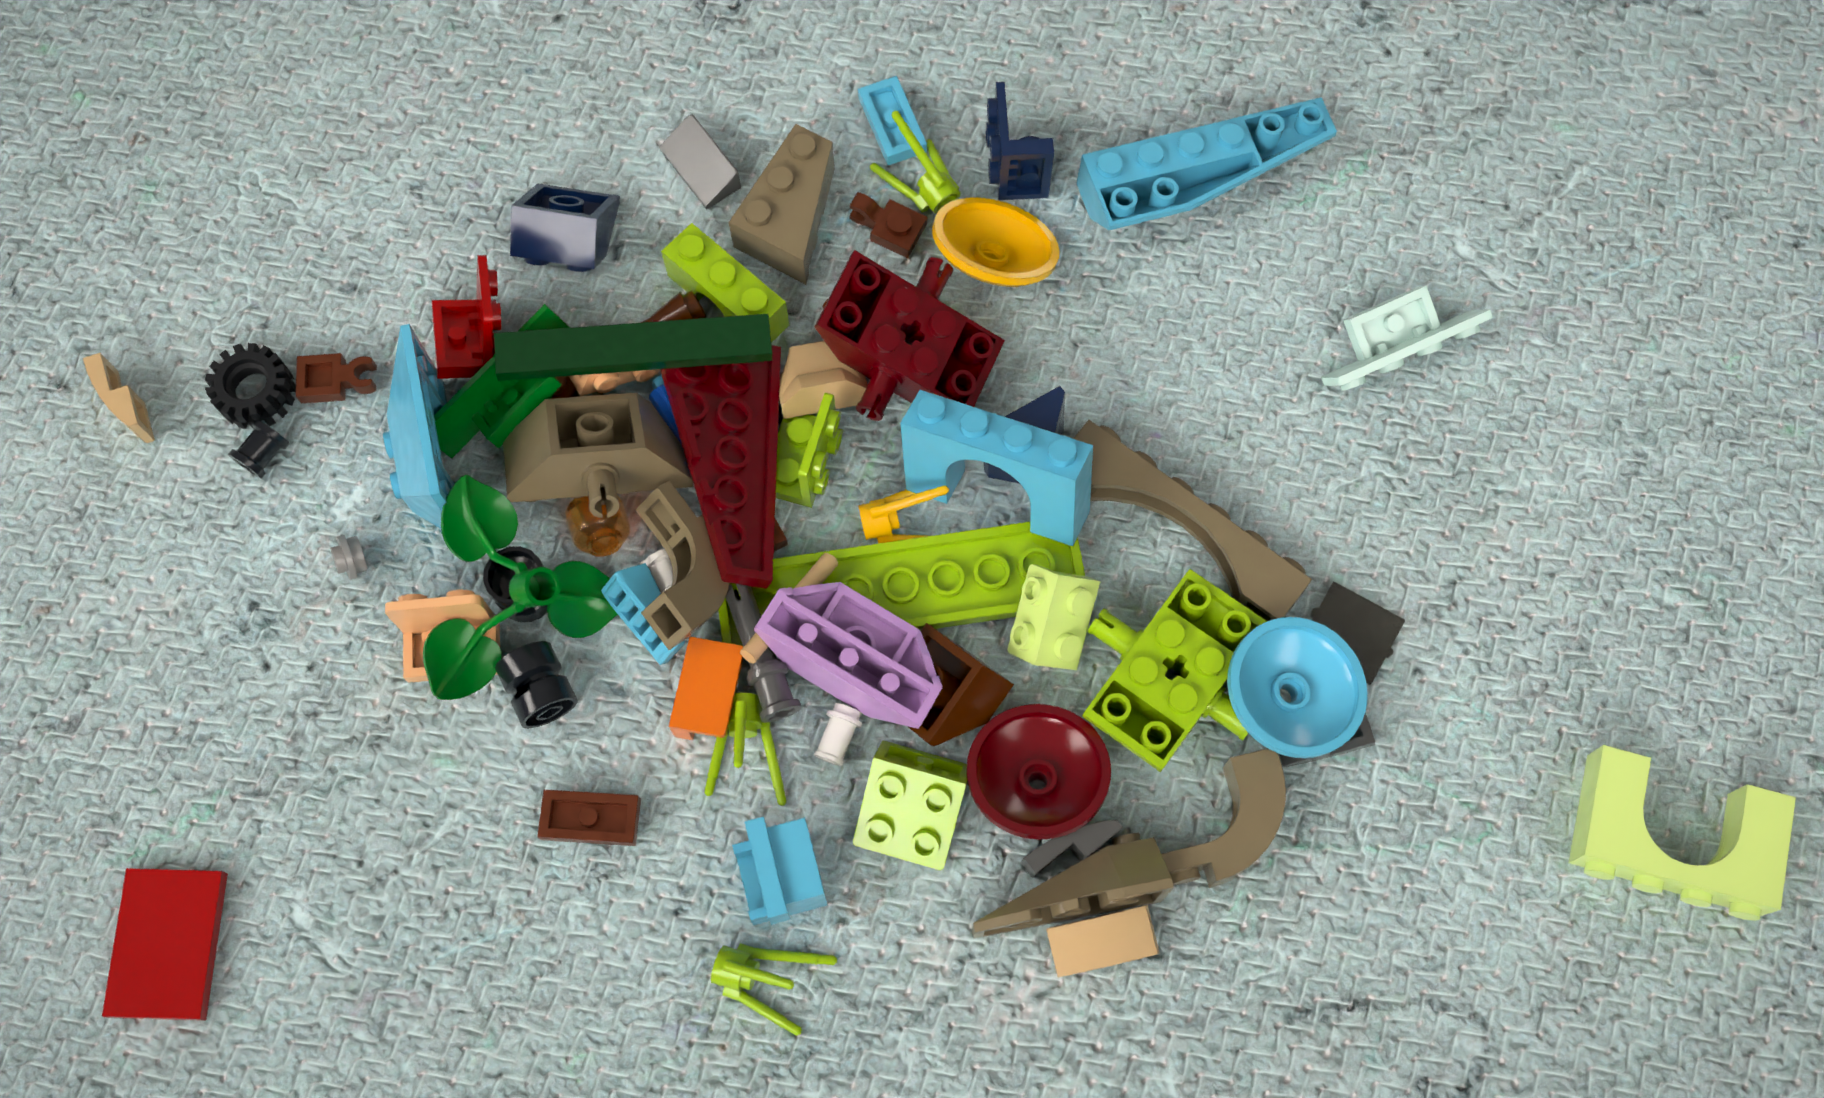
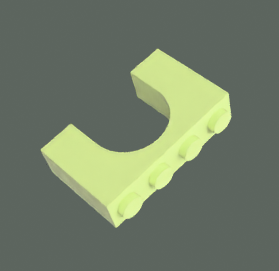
[1568,745,1796,920]

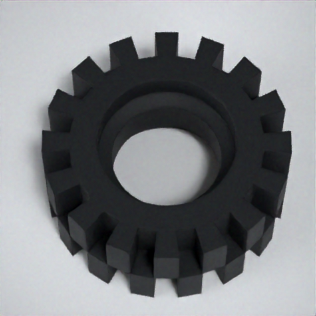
[205,343,296,429]

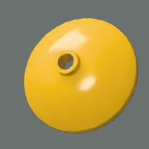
[932,197,1060,287]

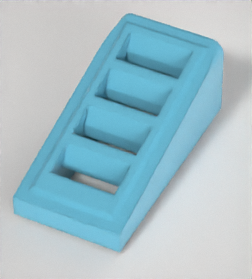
[601,563,685,665]

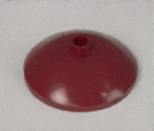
[967,704,1111,840]

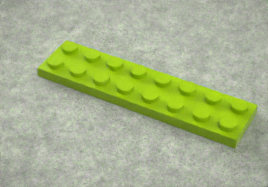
[718,522,1085,647]

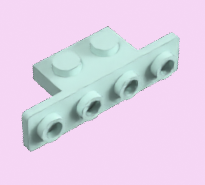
[1321,286,1493,391]

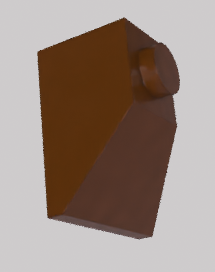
[907,623,1014,747]

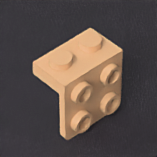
[385,589,500,683]

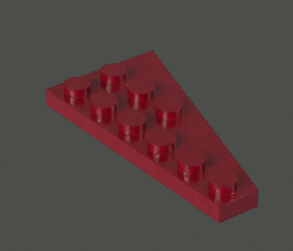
[652,320,781,589]

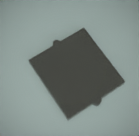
[1310,581,1405,685]

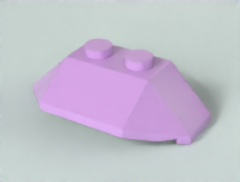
[754,582,943,729]

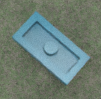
[858,76,927,166]

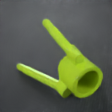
[870,111,961,214]
[704,693,787,806]
[711,943,837,1036]

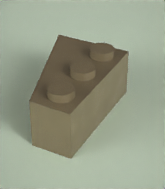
[729,124,835,285]

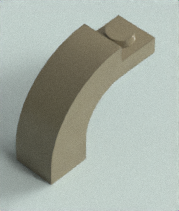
[635,480,730,650]
[1162,749,1286,889]

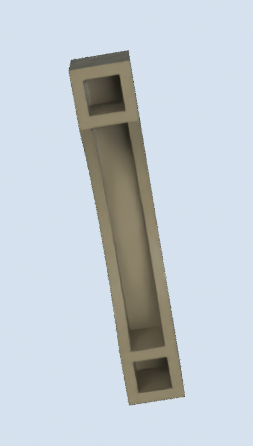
[1073,420,1312,621]

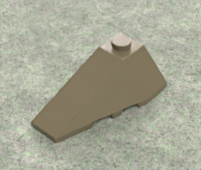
[972,833,1174,939]

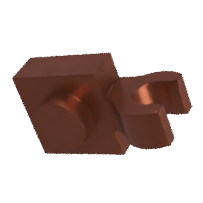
[849,192,928,258]

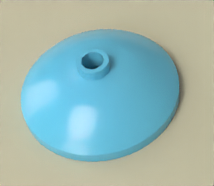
[1227,617,1368,758]

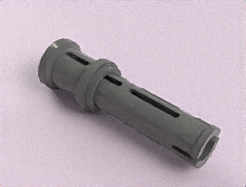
[726,584,802,723]

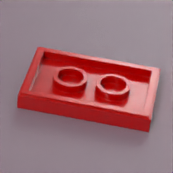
[102,868,228,1021]

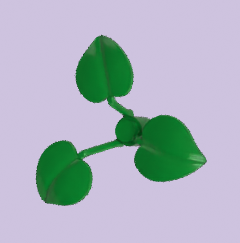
[423,475,618,700]

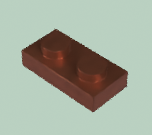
[537,789,641,846]

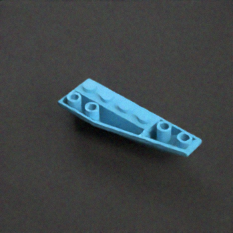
[1076,97,1337,231]

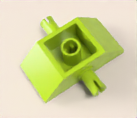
[1082,569,1267,772]

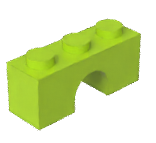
[661,223,789,343]

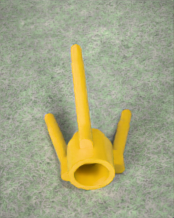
[858,485,949,544]

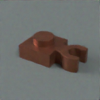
[296,353,377,404]

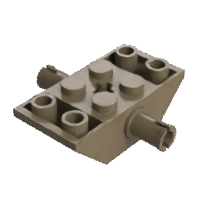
[503,390,693,518]

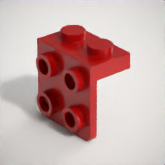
[432,255,501,379]

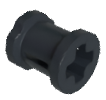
[228,419,290,479]

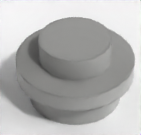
[330,535,367,580]

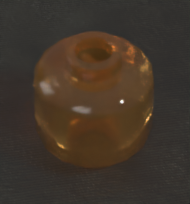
[565,495,630,557]

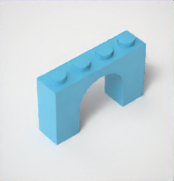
[900,390,1093,546]

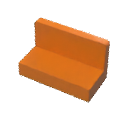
[669,636,743,740]

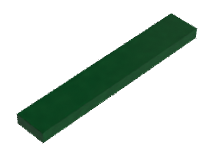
[494,314,772,381]

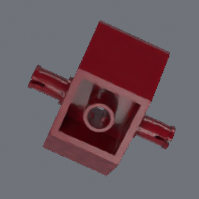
[814,250,1005,421]

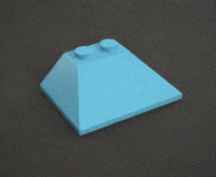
[383,324,454,529]

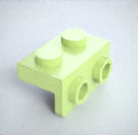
[1007,564,1100,670]

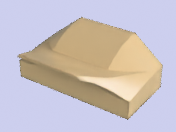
[779,341,868,419]

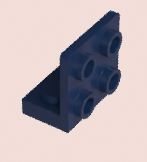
[985,82,1054,200]

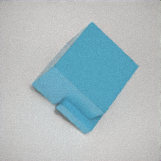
[732,816,828,926]

